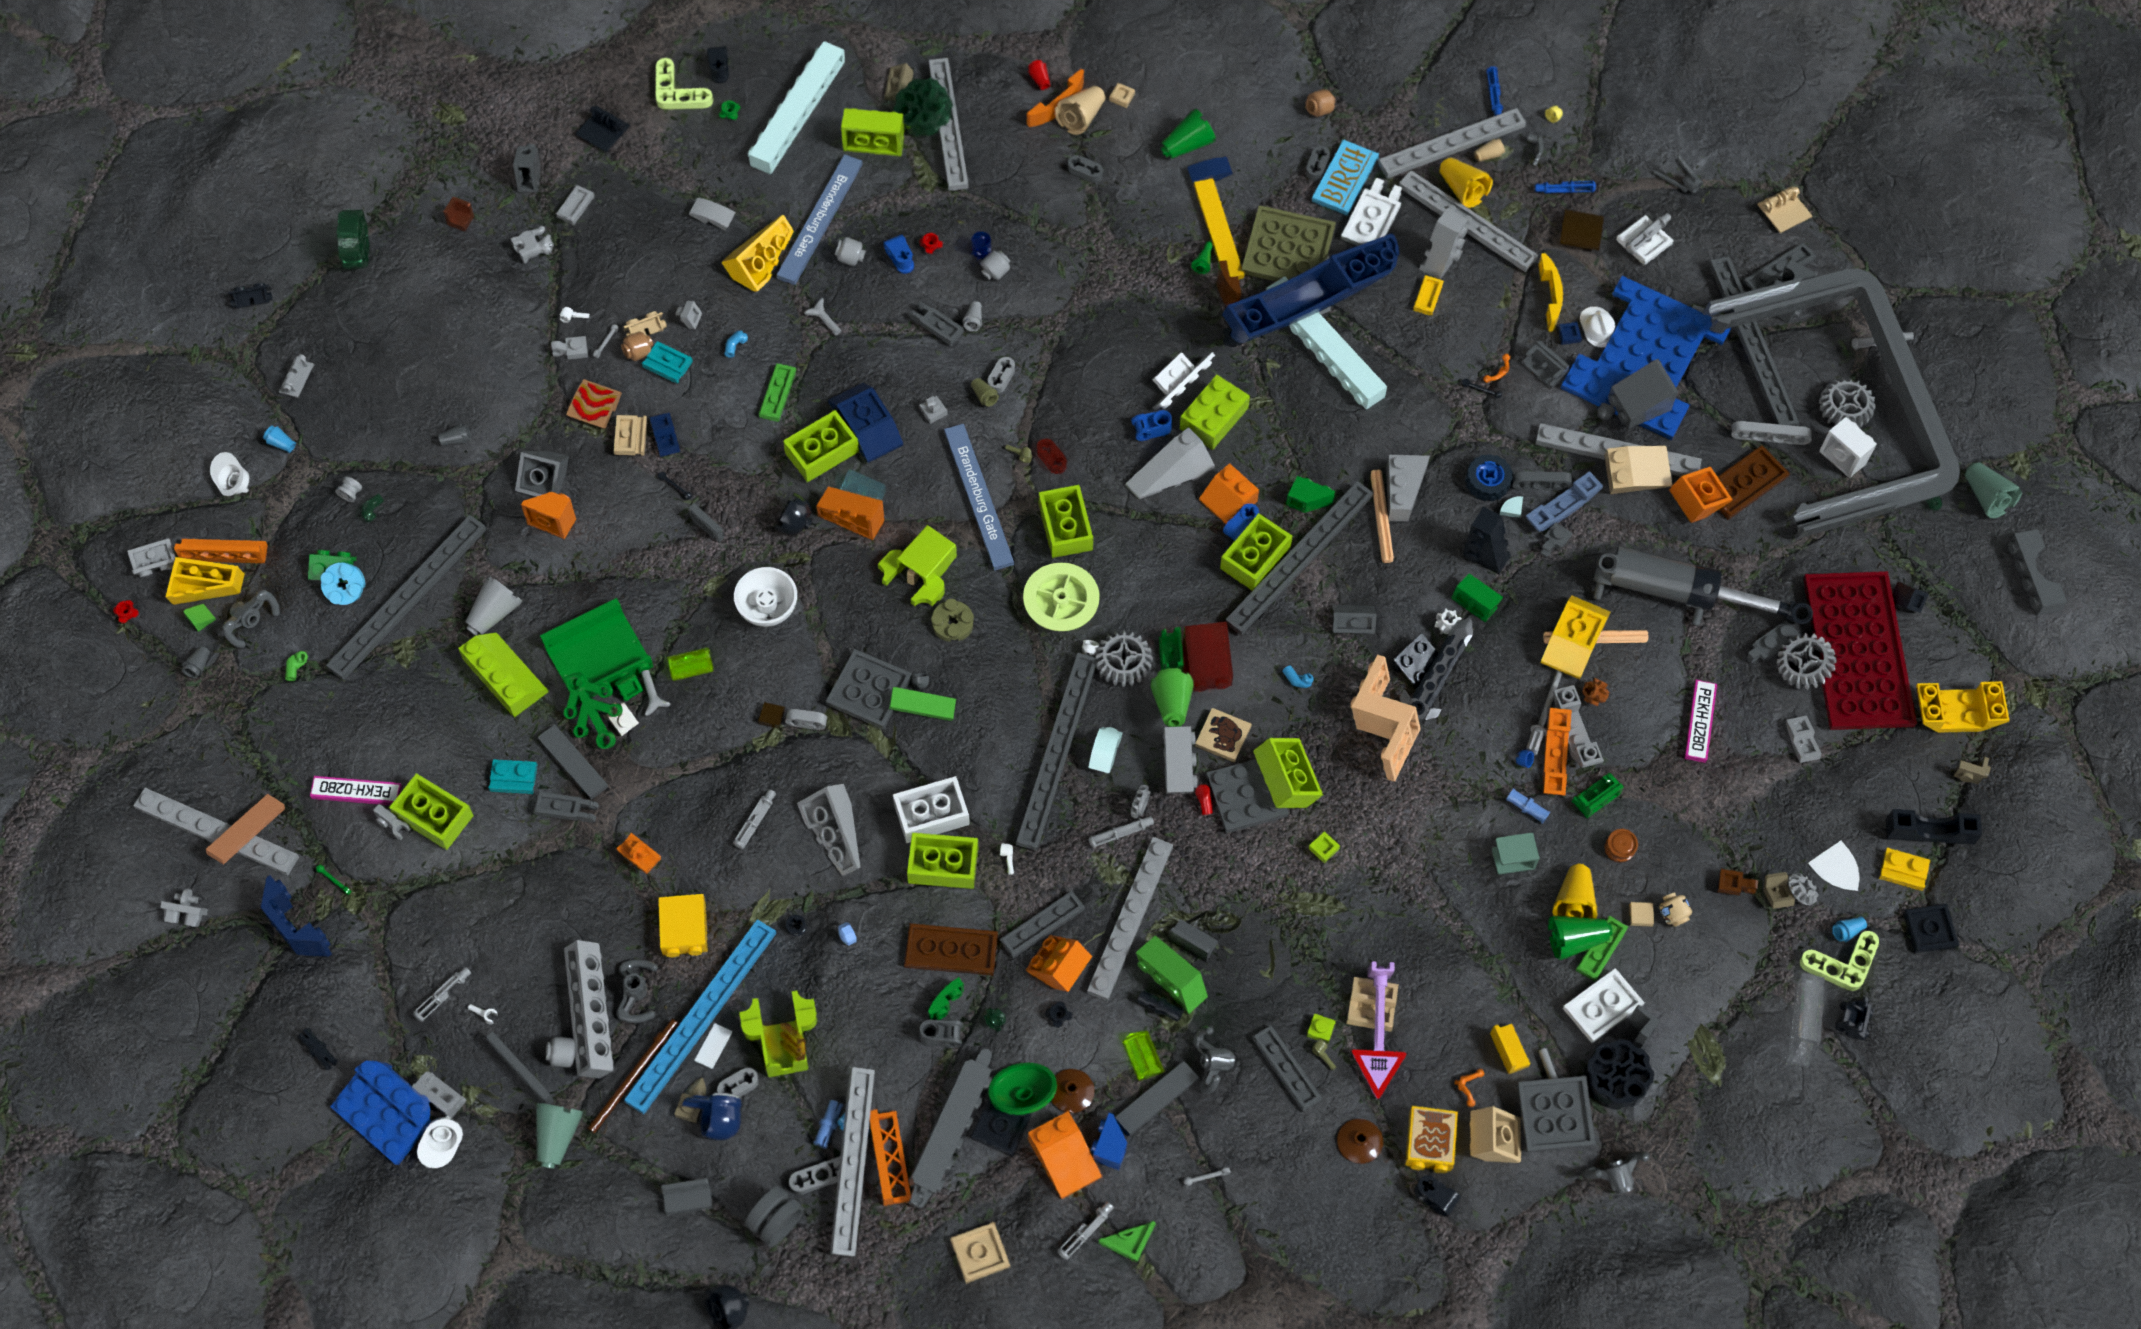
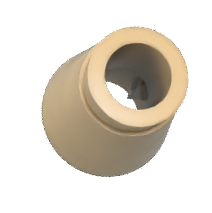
[1474,138,1505,162]

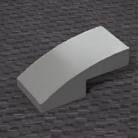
[689,198,735,231]
[1786,715,1822,763]

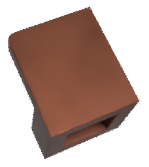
[444,196,474,232]

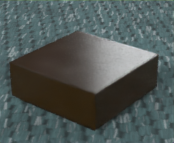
[758,702,785,729]

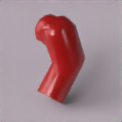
[1195,784,1213,815]

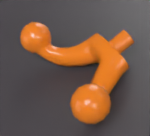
[1483,354,1510,383]
[1455,1069,1484,1107]

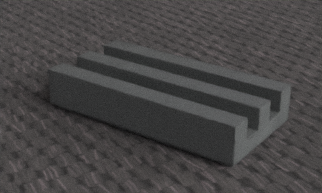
[688,503,724,543]

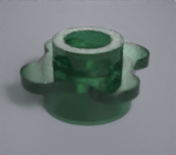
[985,1008,1006,1032]

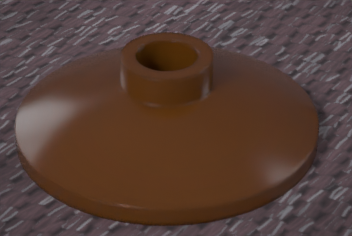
[1051,1069,1095,1113]
[1337,1119,1383,1164]

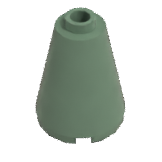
[1965,463,2022,518]
[536,1103,583,1169]

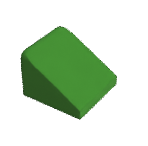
[183,604,216,632]

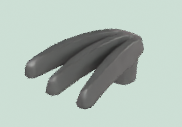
[1527,133,1544,166]

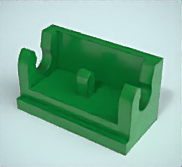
[1451,573,1503,622]
[1159,627,1184,673]
[1572,773,1624,819]

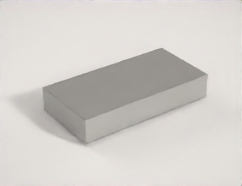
[556,185,594,225]

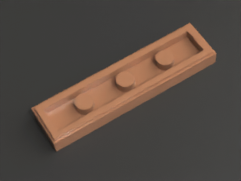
[206,794,285,865]

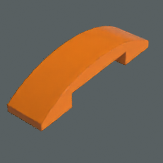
[1027,69,1084,127]
[1543,708,1572,796]

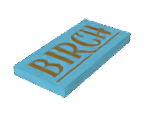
[1312,140,1379,216]

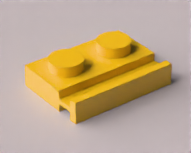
[1879,848,1930,891]

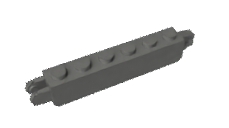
[908,1048,992,1209]

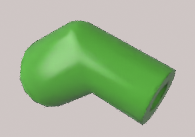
[285,651,308,681]

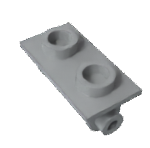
[279,354,314,398]

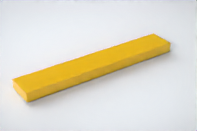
[1194,178,1244,279]

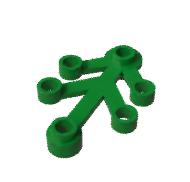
[564,672,623,749]

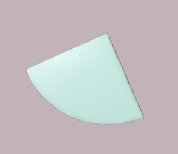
[1499,496,1523,518]

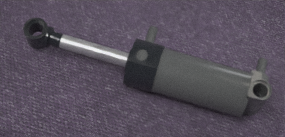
[1593,546,1813,626]

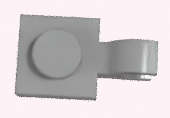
[551,336,588,359]
[373,804,411,840]

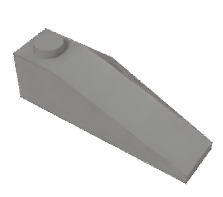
[1125,428,1215,499]
[797,784,860,876]

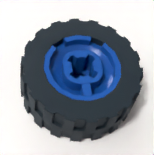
[1465,454,1513,502]

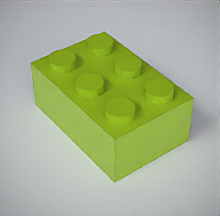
[841,108,904,156]
[1180,375,1250,450]
[783,410,859,482]
[1038,485,1093,558]
[1220,513,1293,591]
[1253,738,1323,808]
[389,773,474,850]
[907,833,978,889]

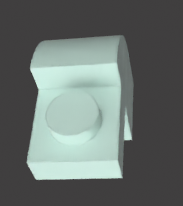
[1088,727,1123,773]

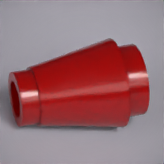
[1028,60,1051,90]

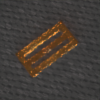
[780,1023,805,1061]

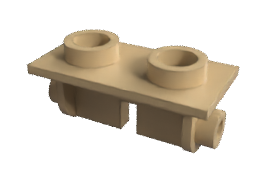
[624,311,667,336]

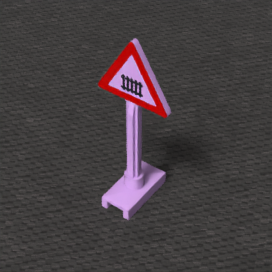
[1352,961,1406,1099]

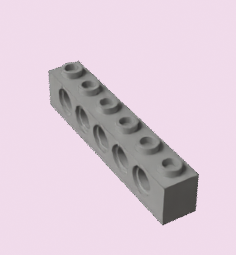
[564,940,613,1078]

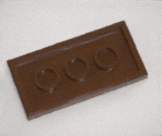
[1718,445,1790,520]
[904,923,998,976]

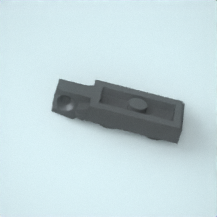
[1746,620,1801,664]

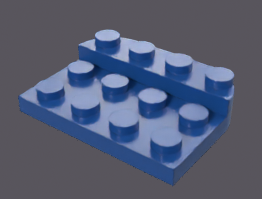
[331,1061,431,1165]

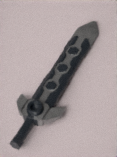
[1400,618,1473,722]

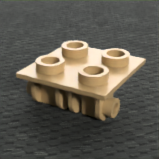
[1757,186,1812,233]

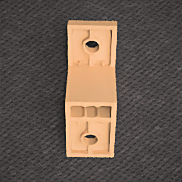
[1350,655,1421,782]

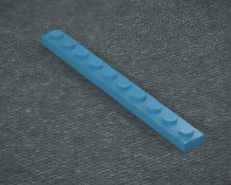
[625,919,776,1114]

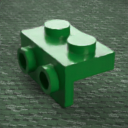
[308,550,357,583]

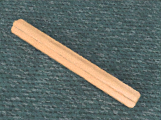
[1370,470,1394,563]
[1543,630,1648,644]

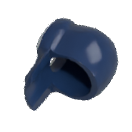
[682,1093,742,1140]

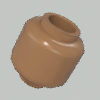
[1306,89,1335,117]
[621,332,653,361]

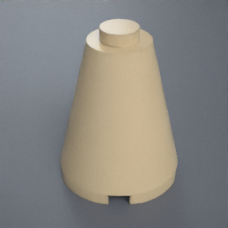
[1055,86,1105,135]

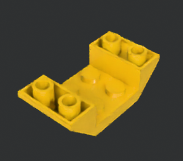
[1540,596,1611,680]
[1916,681,2009,733]

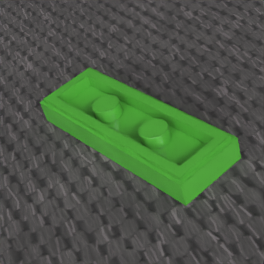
[759,363,796,422]
[889,687,956,721]
[1576,916,1628,982]

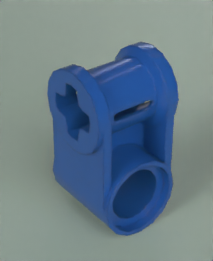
[883,234,914,274]
[1131,410,1172,441]
[1223,503,1259,541]

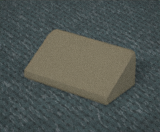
[884,63,913,102]

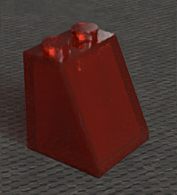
[1182,622,1233,692]

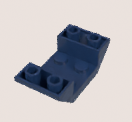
[828,382,903,463]
[261,875,332,957]

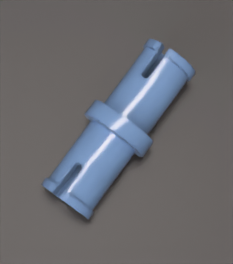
[1506,788,1550,824]
[813,1100,844,1149]

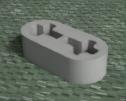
[988,357,1015,393]
[785,709,827,730]
[717,1068,759,1098]

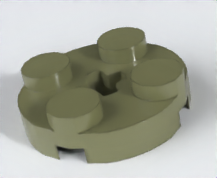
[931,599,974,642]

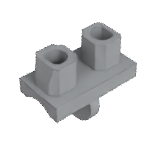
[160,889,208,927]

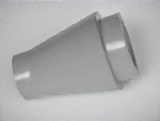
[963,301,982,332]

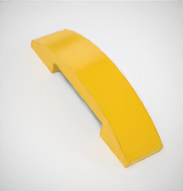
[1538,253,1563,332]

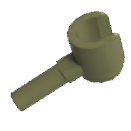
[1005,444,1032,463]
[1312,1039,1336,1070]

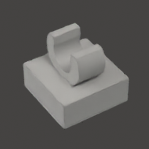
[675,301,702,329]
[919,396,948,424]

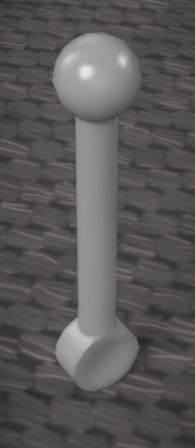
[593,324,619,358]
[1184,1168,1231,1186]

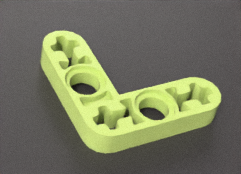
[656,58,713,109]
[1800,931,1879,991]

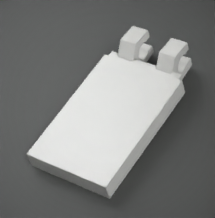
[1341,178,1402,246]

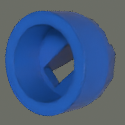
[1515,750,1534,768]

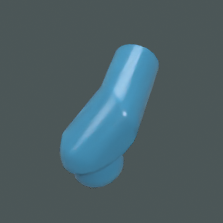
[724,330,748,358]
[1282,665,1314,688]

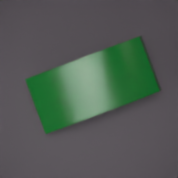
[928,977,964,1020]

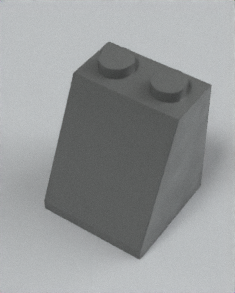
[1608,359,1678,429]

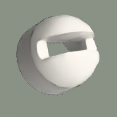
[1082,640,1100,657]

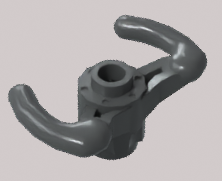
[222,590,280,648]
[616,959,658,1023]
[1193,1026,1235,1094]
[1583,1151,1650,1194]

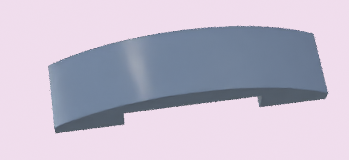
[1526,471,1603,532]

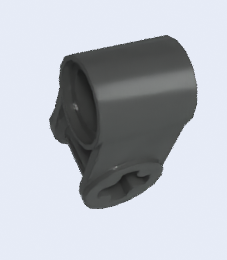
[919,1020,963,1048]

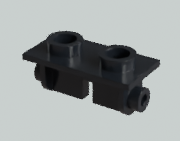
[228,283,273,309]

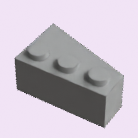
[1419,208,1468,279]
[1386,455,1430,522]
[1162,726,1197,794]

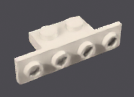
[1152,352,1215,411]

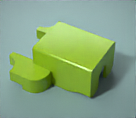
[878,525,957,606]
[739,991,817,1077]

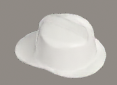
[1580,307,1616,348]
[210,452,250,496]
[417,1116,463,1168]

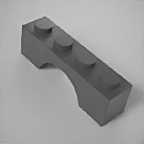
[2008,529,2067,616]

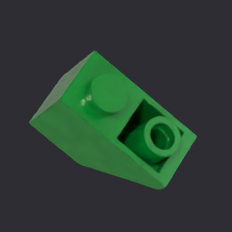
[1286,476,1335,513]

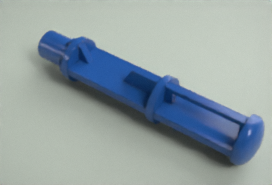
[1486,66,1503,116]
[1535,180,1596,194]

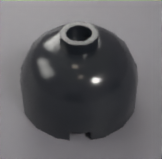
[774,492,813,535]
[705,1284,749,1329]

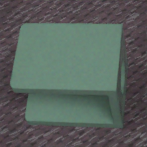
[1492,832,1540,875]

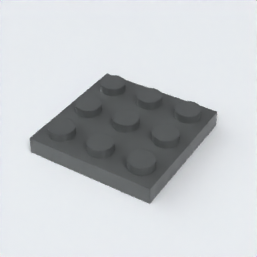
[826,649,912,730]
[1206,759,1289,834]
[1517,1076,1596,1152]

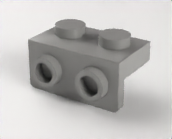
[127,538,176,578]

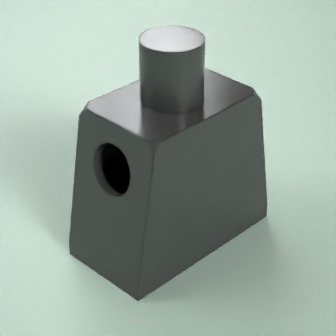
[513,144,541,192]

